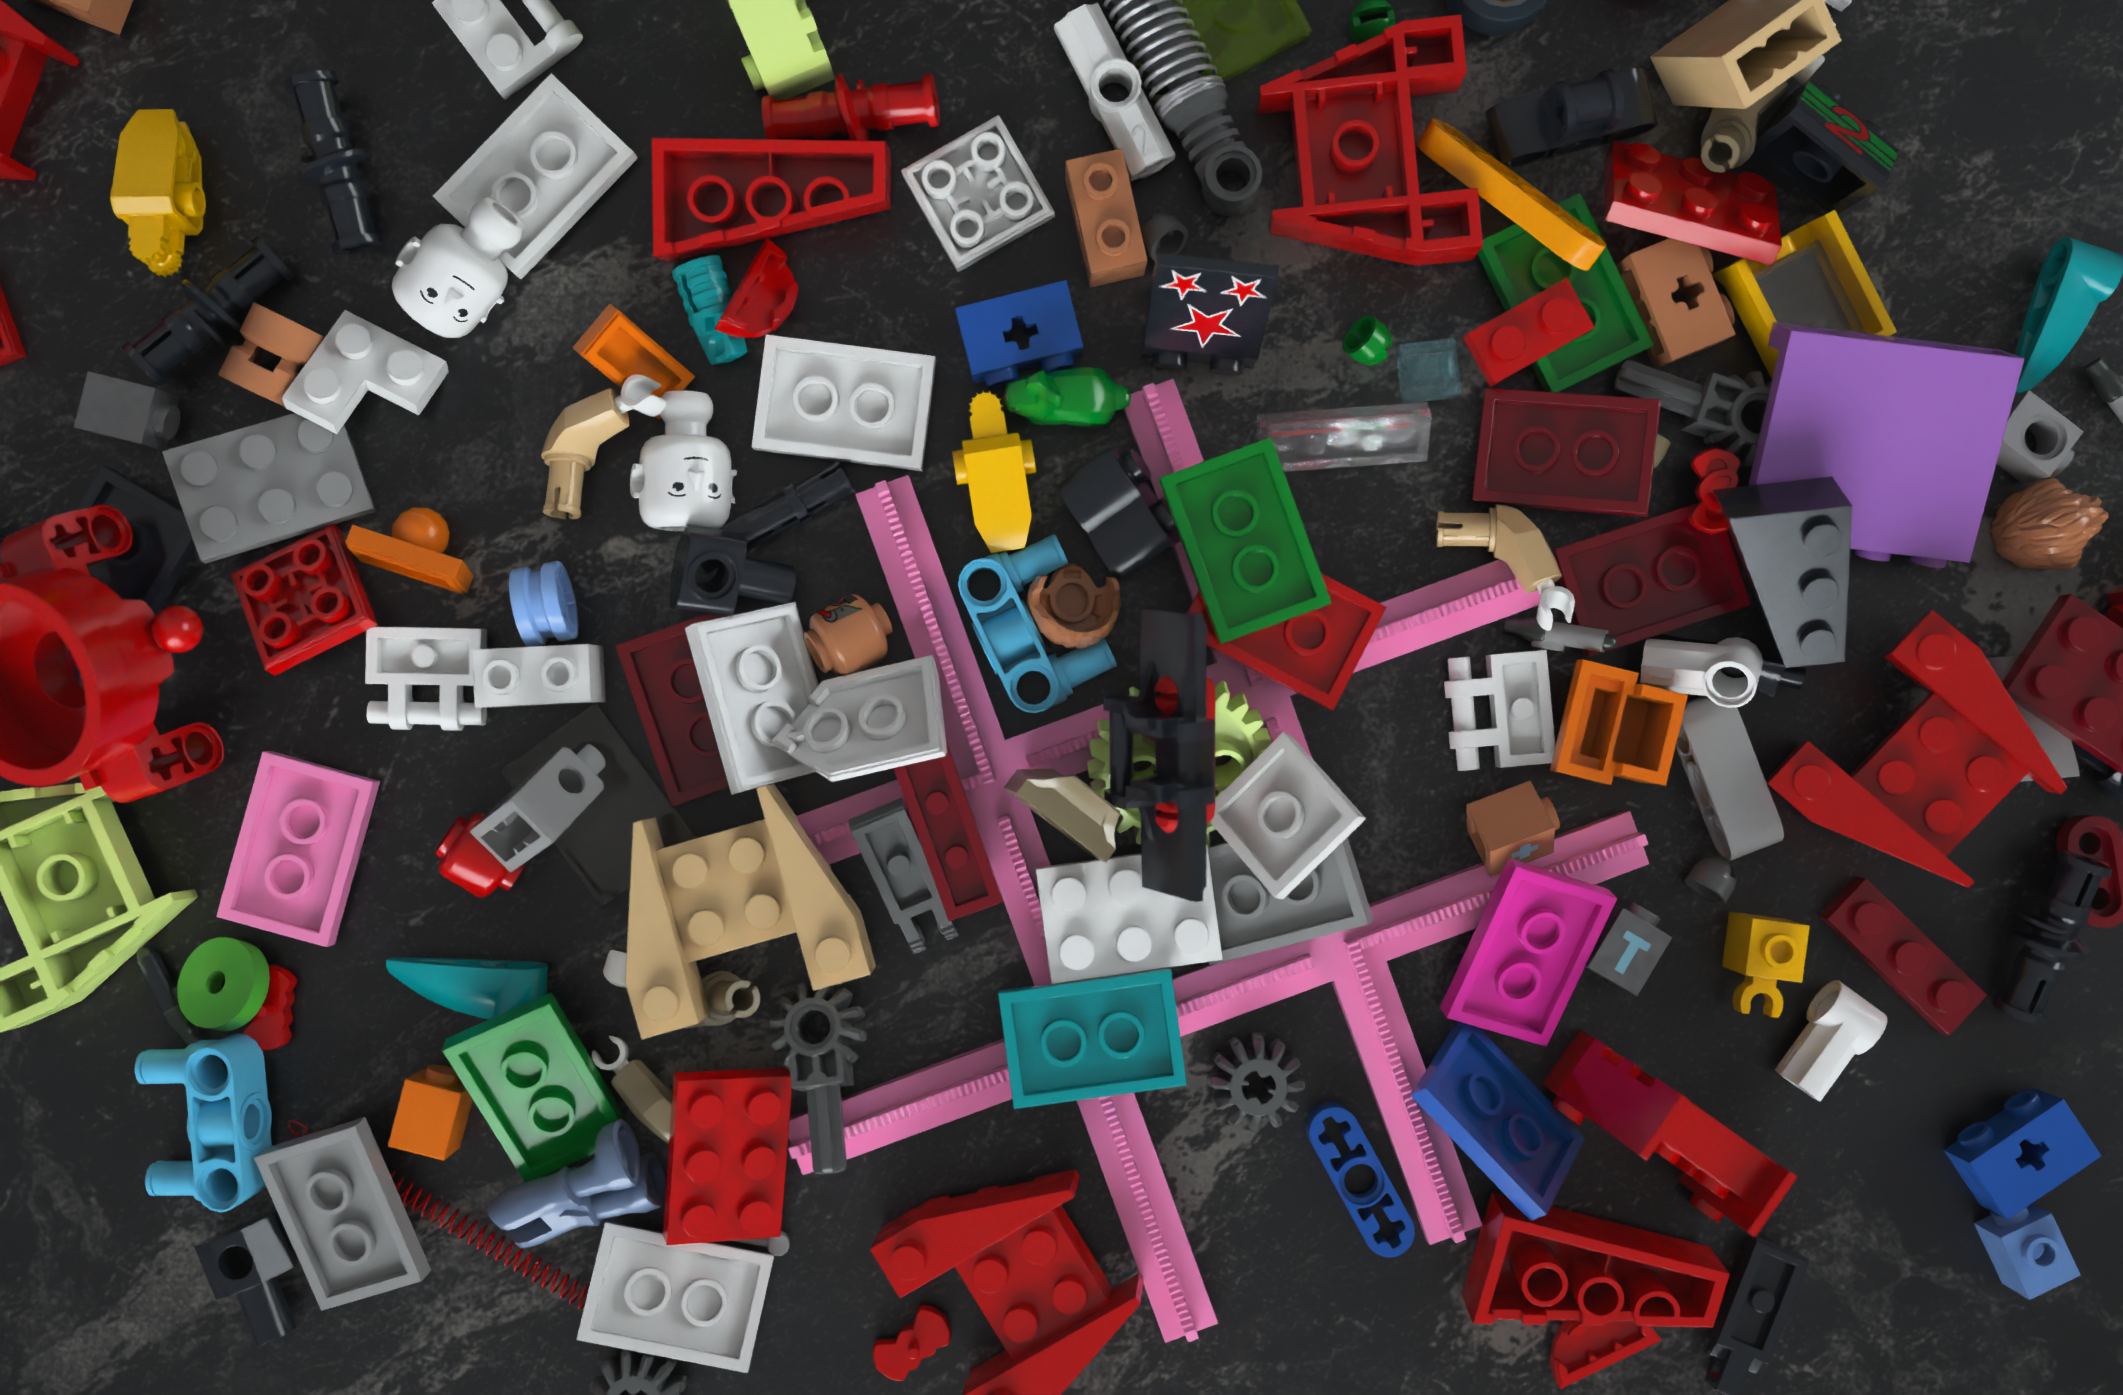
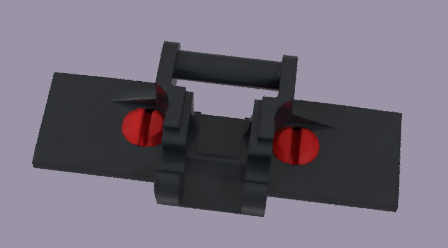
[1103,608,1215,902]

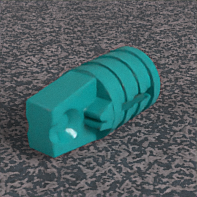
[671,255,747,365]

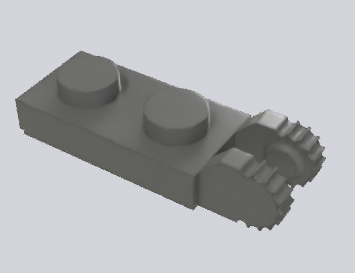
[848,798,959,954]

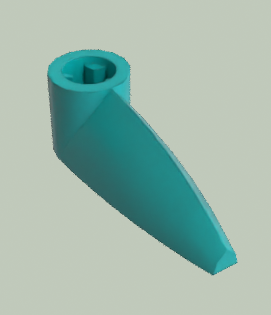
[2015,236,2123,395]
[386,957,548,1019]

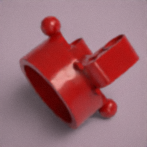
[0,505,224,803]

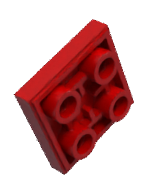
[231,524,378,675]

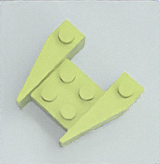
[728,0,835,100]
[0,783,198,1033]

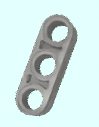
[1676,696,1784,862]

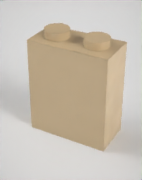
[1650,0,1842,109]

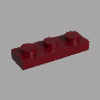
[894,740,1003,921]
[1819,877,1987,1036]

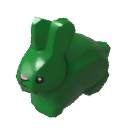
[1003,367,1131,429]

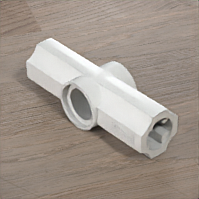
[1054,2,1176,181]

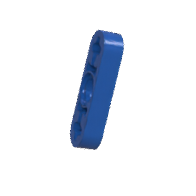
[1306,1102,1415,1257]

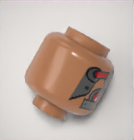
[804,594,893,677]

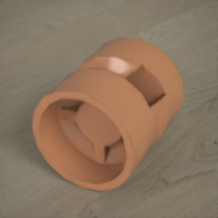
[218,302,325,407]

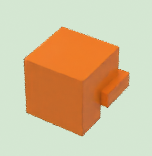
[1550,659,1688,786]

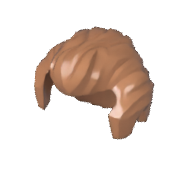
[1990,479,2109,570]
[1027,562,1121,649]

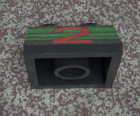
[1754,78,1899,214]

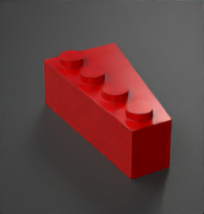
[652,138,891,263]
[1462,1191,1730,1327]

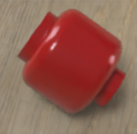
[434,813,526,897]

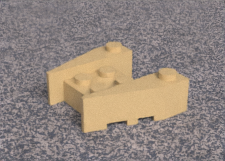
[625,784,876,1040]

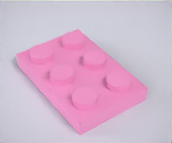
[216,751,380,947]

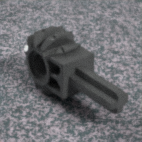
[1614,360,1772,469]
[769,983,867,1174]

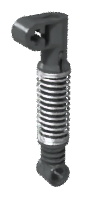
[1103,0,1262,217]

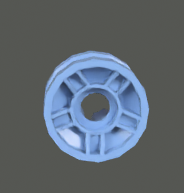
[509,561,579,647]

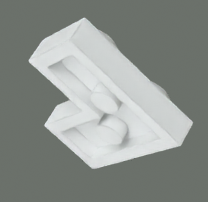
[282,310,449,434]

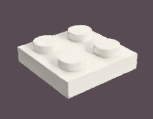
[1210,732,1366,899]

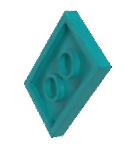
[998,967,1187,1109]

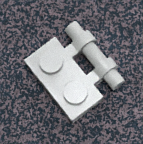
[365,627,487,731]
[1444,650,1555,771]

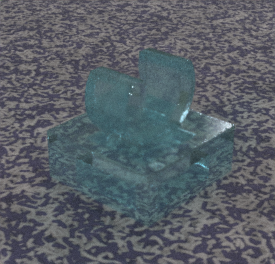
[1395,338,1462,403]

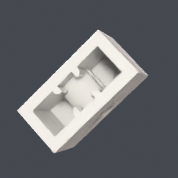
[472,644,606,708]

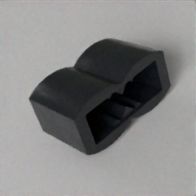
[1057,445,1181,581]

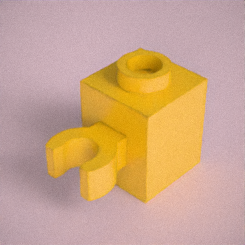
[1722,911,1810,1018]

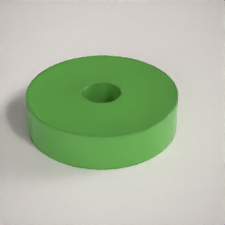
[177,937,270,1031]

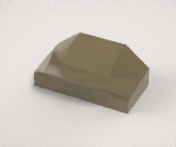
[1004,768,1120,863]

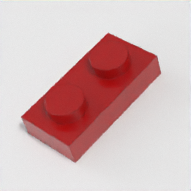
[1463,278,1595,387]

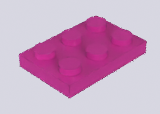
[1440,858,1617,1047]

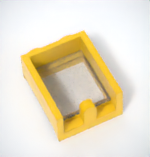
[1712,210,1897,379]

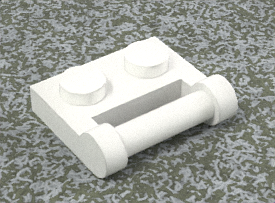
[432,0,583,100]

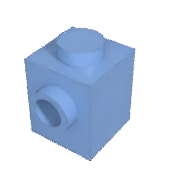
[1974,1204,2081,1300]

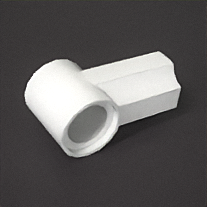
[1640,637,1763,708]
[1775,980,1887,1102]

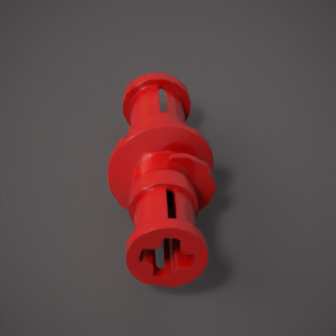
[762,73,940,141]

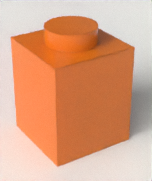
[388,1065,473,1161]

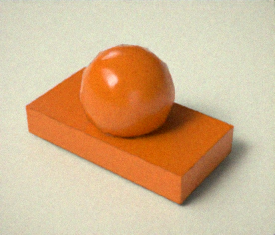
[572,303,695,419]
[345,507,474,595]

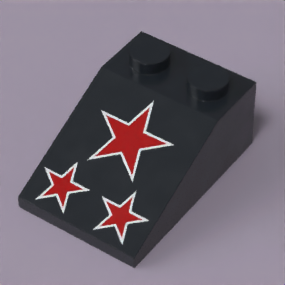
[1141,253,1279,376]

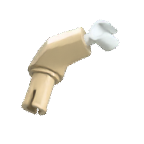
[541,374,666,519]
[1436,504,1575,631]

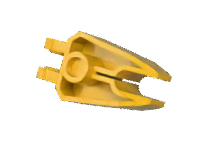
[110,109,206,277]
[952,391,1036,553]

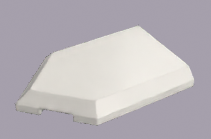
[771,655,947,782]

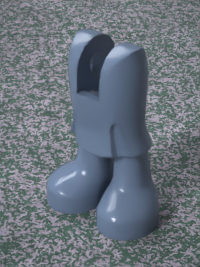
[487,1119,667,1248]

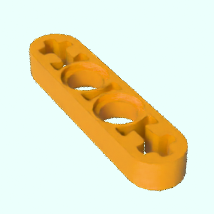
[1416,118,1607,271]

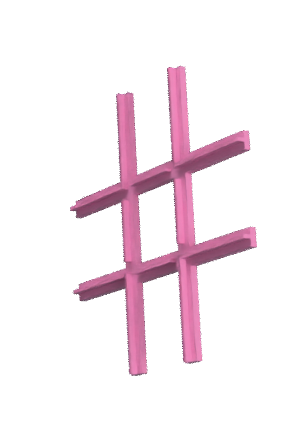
[788,379,1649,1343]

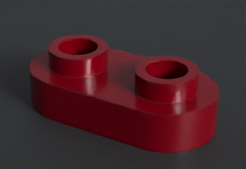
[2056,815,2123,928]

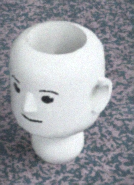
[392,198,523,338]
[630,390,737,531]

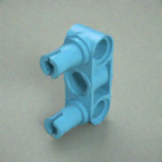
[958,534,1117,713]
[135,1033,272,1212]

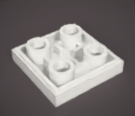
[901,115,1055,272]

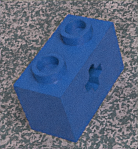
[955,280,1083,389]
[1944,1088,2102,1220]

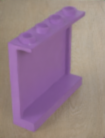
[1748,322,2024,568]

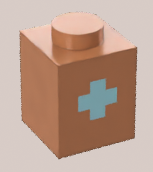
[1466,781,1560,877]

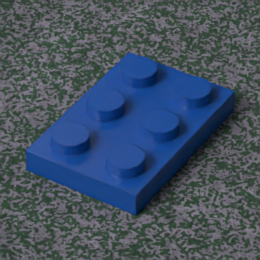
[1411,1022,1586,1221]

